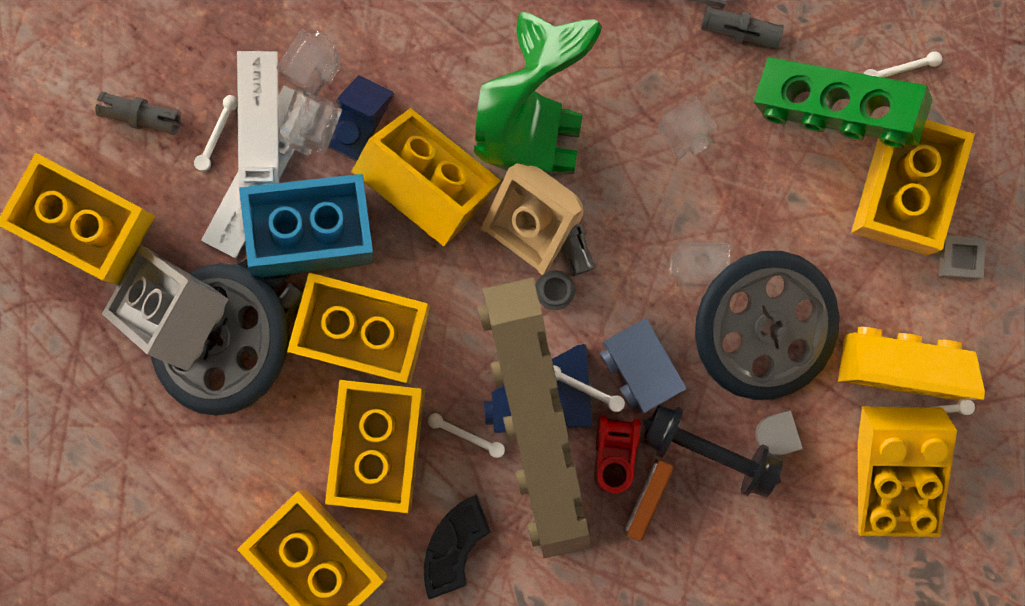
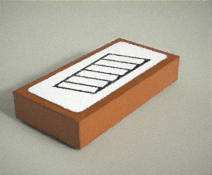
[624,459,674,542]

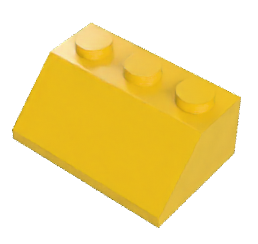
[351,108,501,246]
[838,327,985,401]

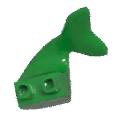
[474,12,602,176]

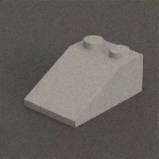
[102,245,229,371]

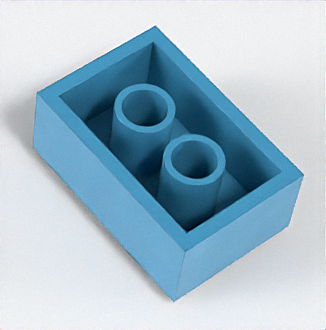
[239,174,373,277]

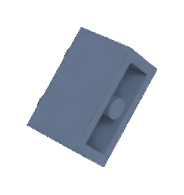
[599,318,687,413]

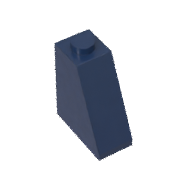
[484,344,592,433]

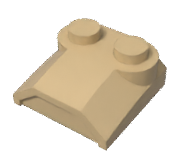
[481,163,583,275]

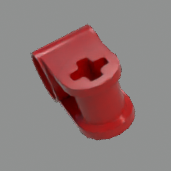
[594,414,641,494]

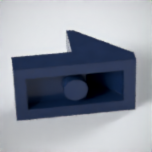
[322,75,394,162]

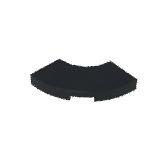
[424,494,491,600]

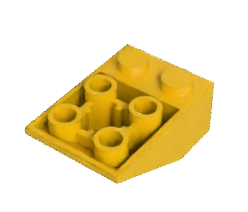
[858,406,957,537]

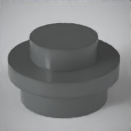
[536,270,575,310]

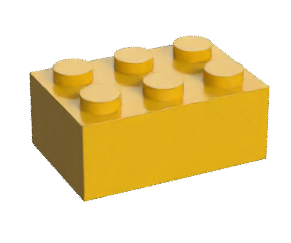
[851,120,975,256]
[0,152,155,285]
[287,273,431,384]
[325,380,425,513]
[237,488,388,606]

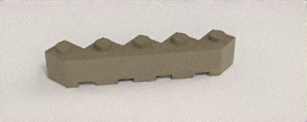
[478,277,591,558]

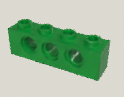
[753,57,933,148]

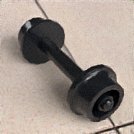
[642,405,783,498]

